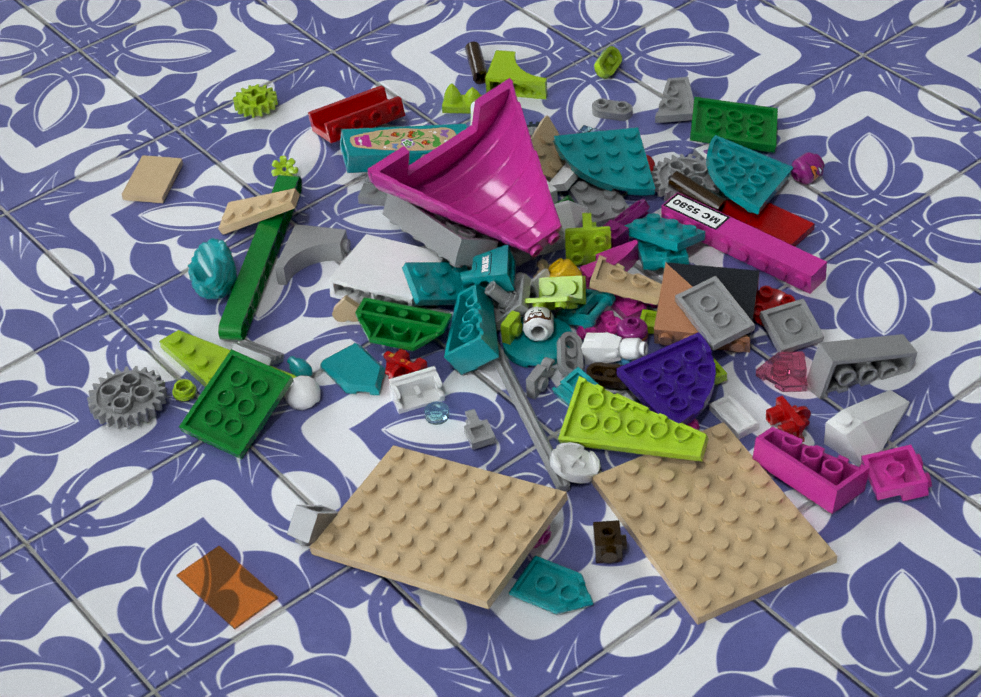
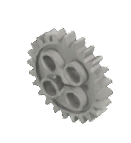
[651,154,720,201]
[87,366,167,429]

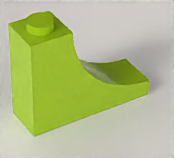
[485,50,548,99]

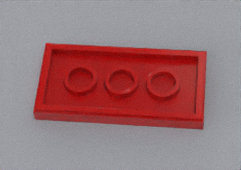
[721,199,815,247]

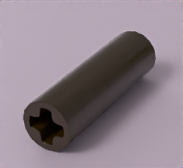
[465,41,488,84]
[668,171,727,212]

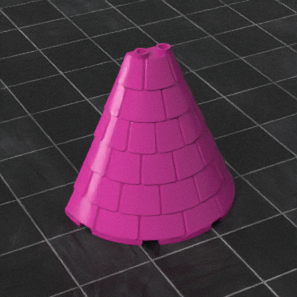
[368,78,562,257]

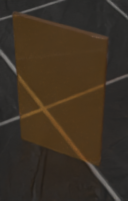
[176,546,278,630]

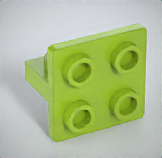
[565,213,611,266]

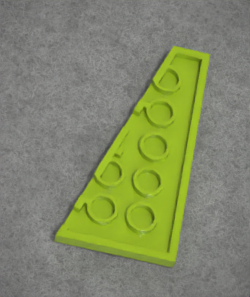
[159,330,296,387]
[558,376,709,461]

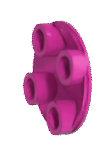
[577,311,621,340]

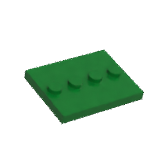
[690,97,778,153]
[179,349,294,460]

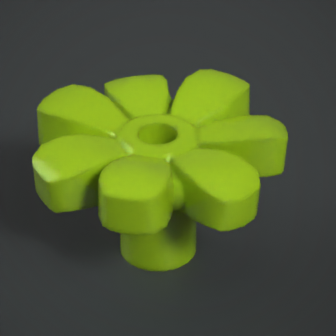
[271,155,298,177]

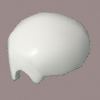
[284,375,321,410]

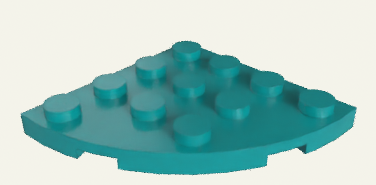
[553,127,655,195]
[706,135,793,215]

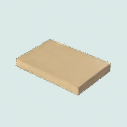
[122,155,183,203]

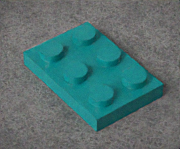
[624,213,705,252]
[402,262,474,306]

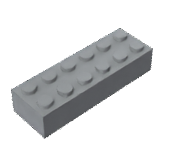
[383,194,498,268]

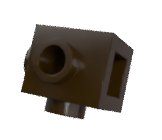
[593,520,627,564]

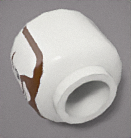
[523,307,554,341]

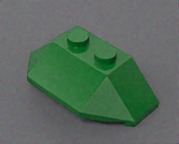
[355,297,452,351]

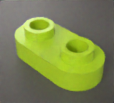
[594,46,622,79]

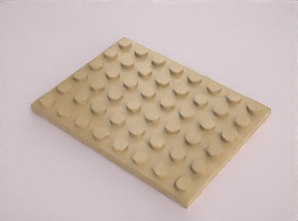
[592,422,837,625]
[309,445,568,609]

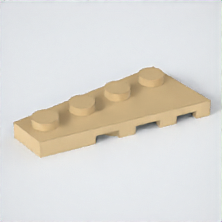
[218,188,300,235]

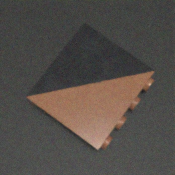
[654,262,759,353]

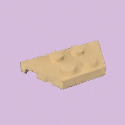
[531,115,567,182]

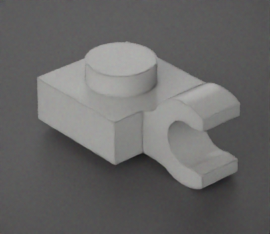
[464,409,496,450]

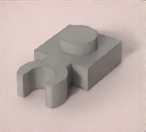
[526,357,555,400]

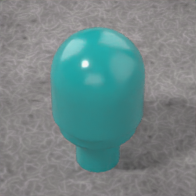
[287,356,313,377]

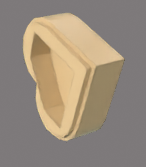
[332,295,360,322]

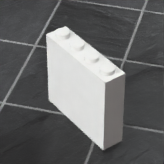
[329,234,448,307]

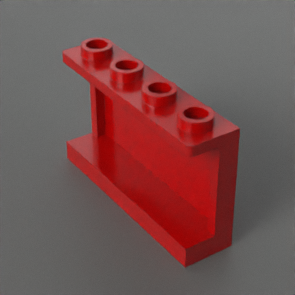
[308,85,406,143]

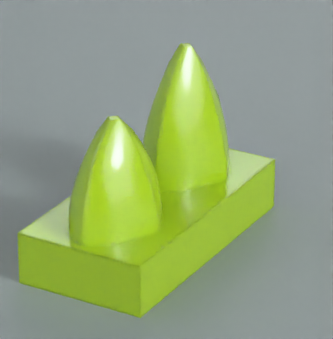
[442,83,482,114]

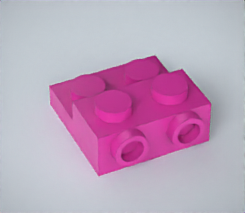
[861,445,932,501]

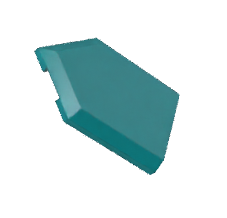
[320,343,386,395]
[509,555,593,614]

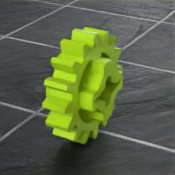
[233,84,278,118]

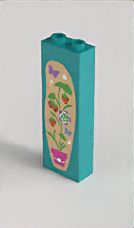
[340,124,467,173]

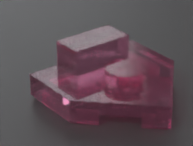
[756,351,808,392]

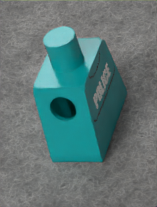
[461,245,516,293]

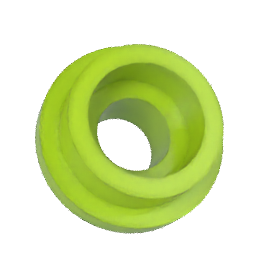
[172,379,197,401]

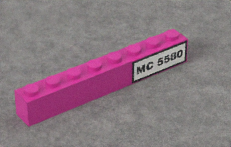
[661,192,827,294]

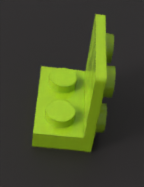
[525,276,586,310]

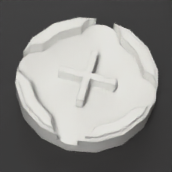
[549,442,601,484]

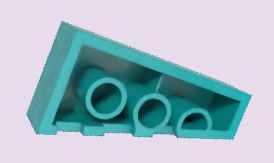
[444,284,499,375]

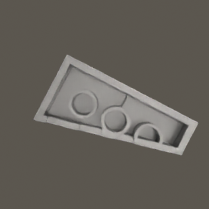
[806,334,918,399]

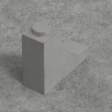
[275,224,351,285]

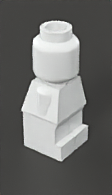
[581,332,648,365]

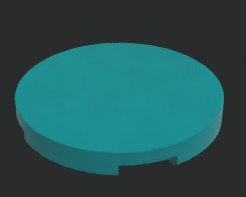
[502,316,572,368]

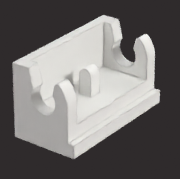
[388,366,445,414]

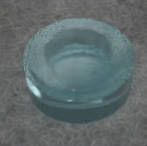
[424,401,449,425]

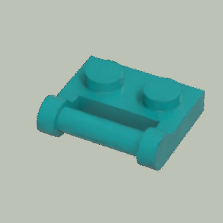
[555,289,616,329]

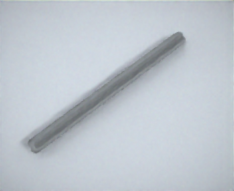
[492,340,570,492]

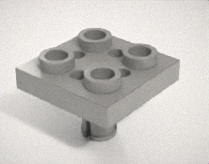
[485,273,531,332]

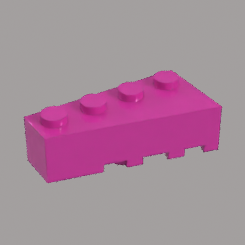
[752,427,870,514]

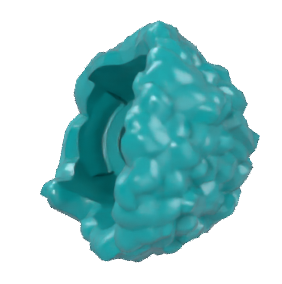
[188,238,237,299]

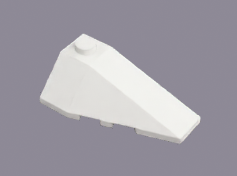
[824,390,910,467]

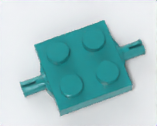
[638,241,689,271]

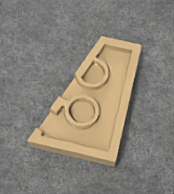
[589,255,662,305]

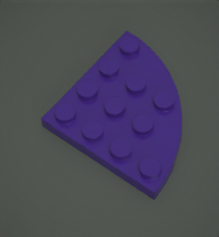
[617,332,716,425]

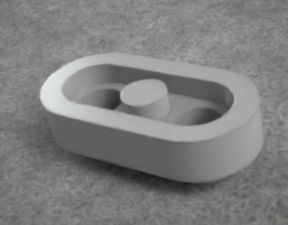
[592,98,633,121]
[557,332,583,377]

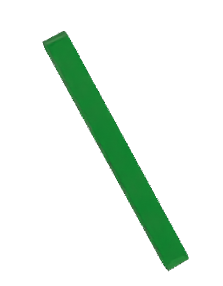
[218,175,302,341]

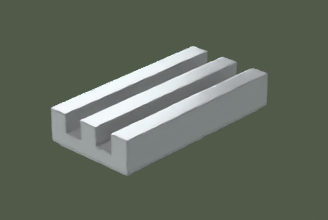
[232,339,284,366]

